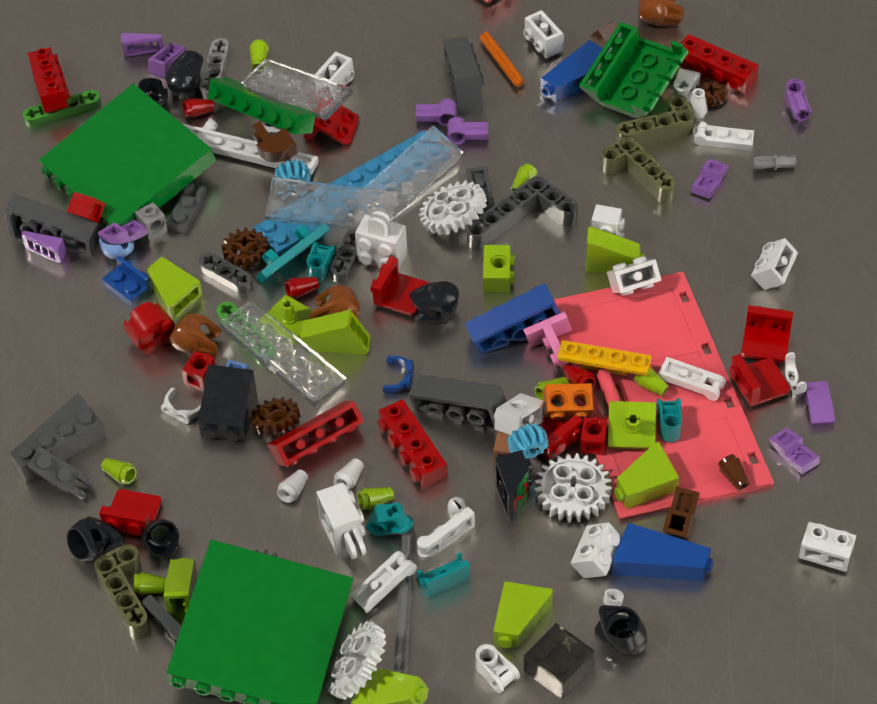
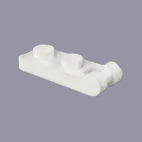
[694,122,754,151]
[658,357,726,401]
[417,507,475,561]
[350,551,417,613]

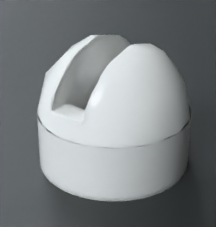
[203,118,218,132]
[447,497,466,517]
[603,589,624,606]

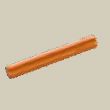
[480,31,525,88]

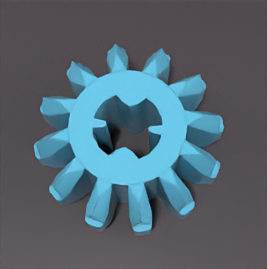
[275,159,311,193]
[507,423,548,459]

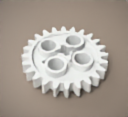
[419,181,487,235]
[535,453,612,523]
[326,621,386,700]

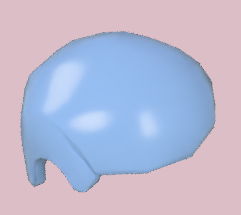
[99,238,134,260]

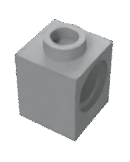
[135,202,168,242]

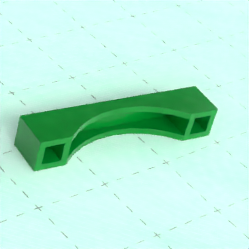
[207,77,316,135]

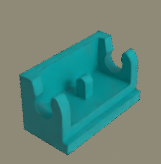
[416,552,470,598]

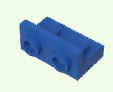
[102,256,151,307]

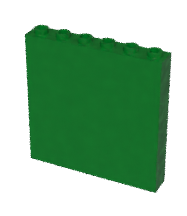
[38,83,216,228]
[166,539,353,704]

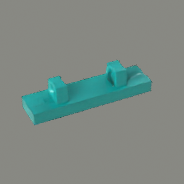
[255,223,330,284]

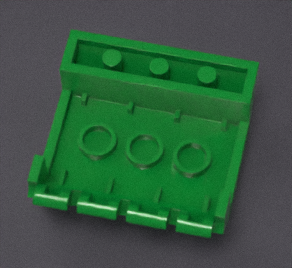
[579,22,689,119]

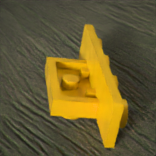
[557,340,652,376]

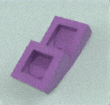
[690,158,729,199]
[98,219,148,244]
[805,381,835,426]
[769,427,820,475]

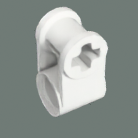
[673,68,700,102]
[475,644,520,693]

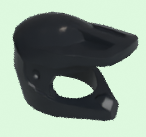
[165,50,204,99]
[410,281,459,324]
[66,516,124,561]
[594,605,647,656]

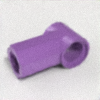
[784,79,812,122]
[416,99,457,126]
[447,117,488,145]

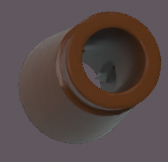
[718,454,750,491]

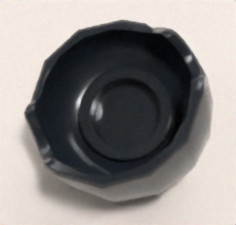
[138,78,168,106]
[143,519,180,558]

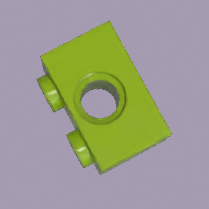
[483,245,515,293]

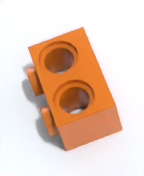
[542,383,594,421]

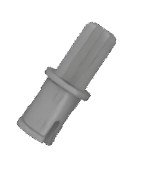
[753,153,796,170]

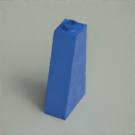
[541,40,603,102]
[611,523,714,581]

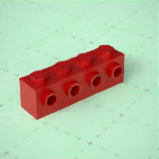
[679,34,759,94]
[27,47,70,113]
[377,399,448,489]
[267,400,364,467]

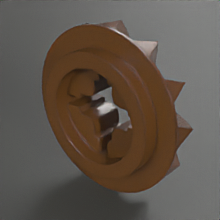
[696,80,728,106]

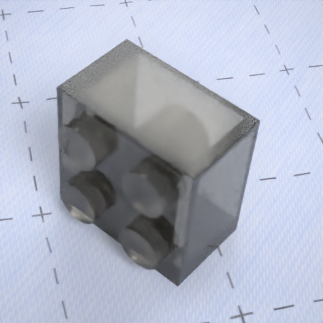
[524,623,595,699]

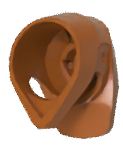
[638,0,684,27]
[310,285,360,319]
[169,313,222,359]

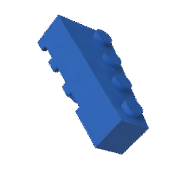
[465,283,561,355]

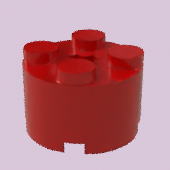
[123,301,175,355]

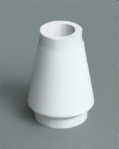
[689,88,708,119]
[333,459,364,491]
[277,470,308,503]

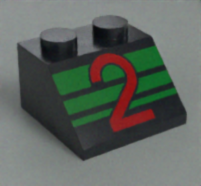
[495,450,532,522]

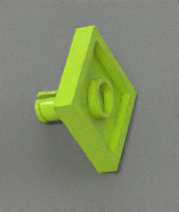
[258,294,313,347]
[608,401,656,450]

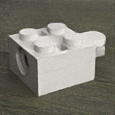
[355,211,407,269]
[316,482,366,559]

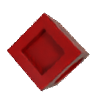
[67,192,106,224]
[182,351,216,391]
[581,417,608,455]

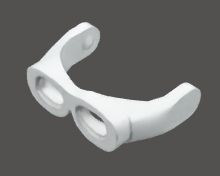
[784,352,807,399]
[161,387,201,424]

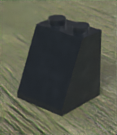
[198,364,258,441]

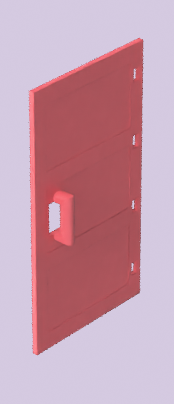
[554,272,774,522]

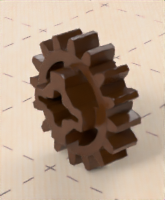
[221,227,269,269]
[250,397,301,437]

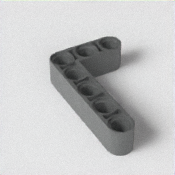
[467,176,578,250]

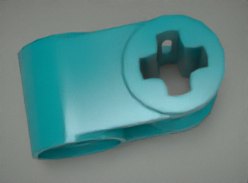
[307,242,337,283]
[656,398,682,442]
[366,502,414,536]

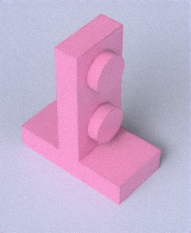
[523,311,572,374]

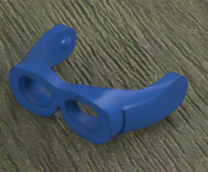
[383,356,414,394]

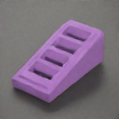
[121,33,163,57]
[148,43,187,78]
[21,231,67,263]

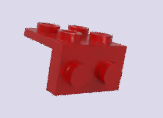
[303,95,359,146]
[370,256,430,316]
[741,305,793,363]
[729,354,791,407]
[538,412,583,462]
[99,489,162,537]

